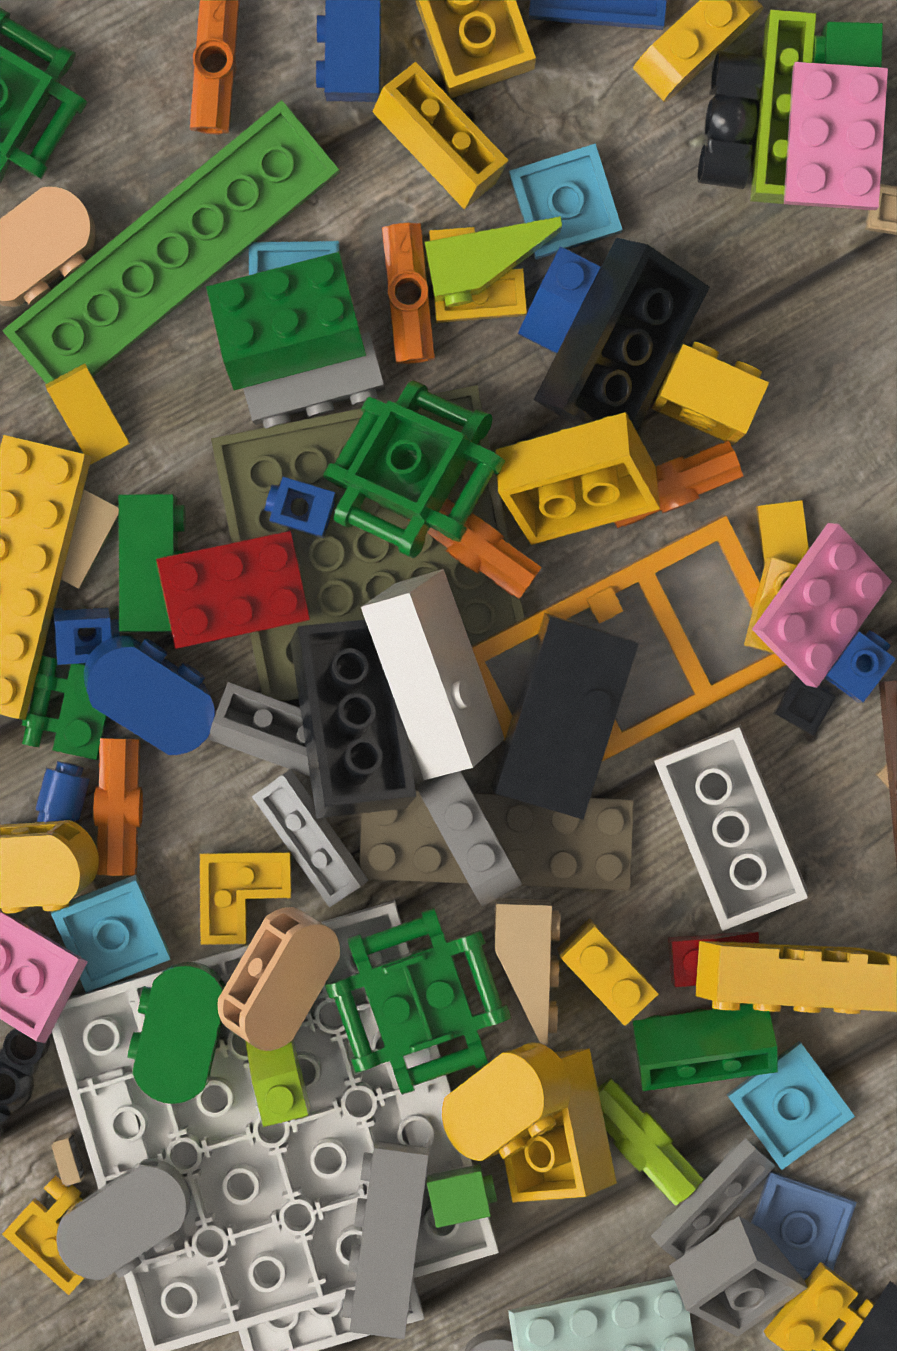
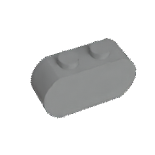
[416,771,523,907]
[56,1159,190,1280]

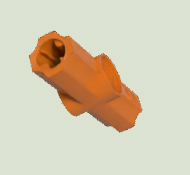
[190,0,240,135]
[382,222,435,364]
[614,441,743,529]
[408,499,542,599]
[93,738,143,876]

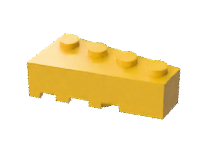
[695,941,897,1014]

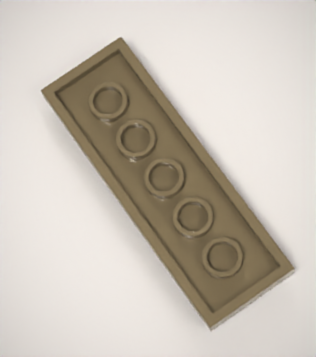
[359,790,634,891]

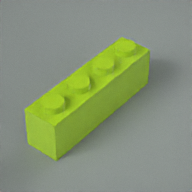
[750,10,816,204]

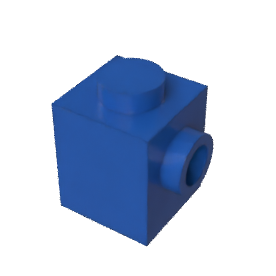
[824,630,896,703]

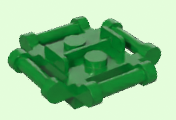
[0,7,88,183]
[323,380,505,558]
[325,908,512,1095]

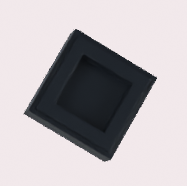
[773,674,836,736]

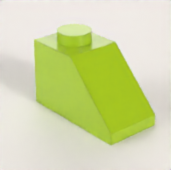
[245,1039,311,1127]

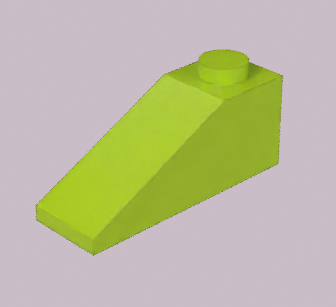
[425,216,562,307]

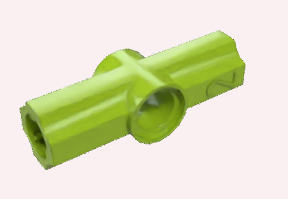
[598,1078,704,1206]

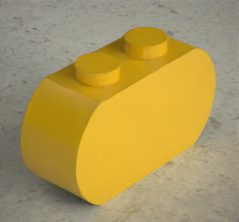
[633,0,764,102]
[0,820,99,914]
[442,1042,571,1161]

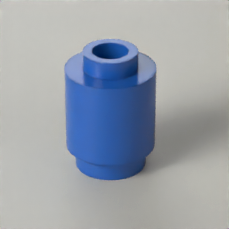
[35,761,90,822]

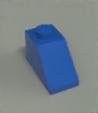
[518,246,601,354]

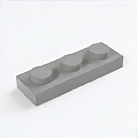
[252,769,369,908]
[651,1138,775,1260]

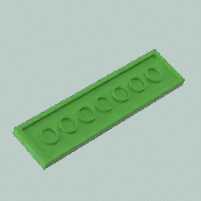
[2,100,340,384]

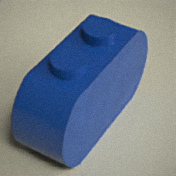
[84,636,215,755]

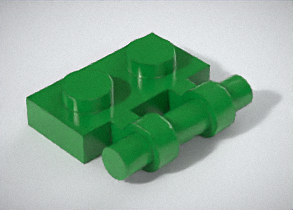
[21,656,108,760]

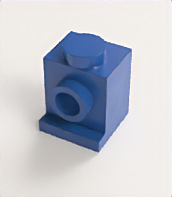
[264,476,337,538]
[53,608,120,665]

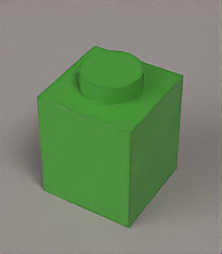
[427,1164,498,1228]

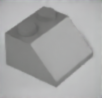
[669,1216,807,1337]

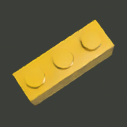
[372,62,509,210]

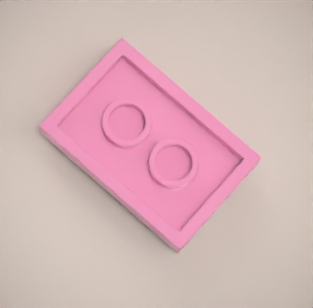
[784,62,888,210]
[752,523,892,688]
[0,909,88,1043]

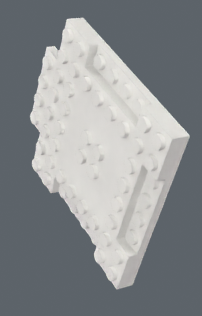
[52,900,499,1351]

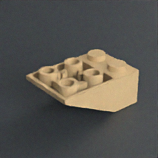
[494,898,560,1045]

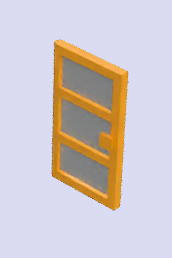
[471,515,786,762]

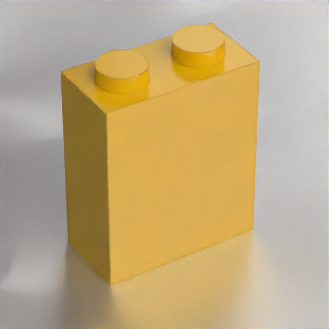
[557,918,659,1026]

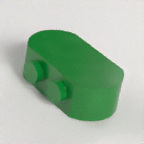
[127,962,226,1104]

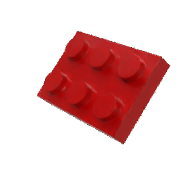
[156,531,310,649]

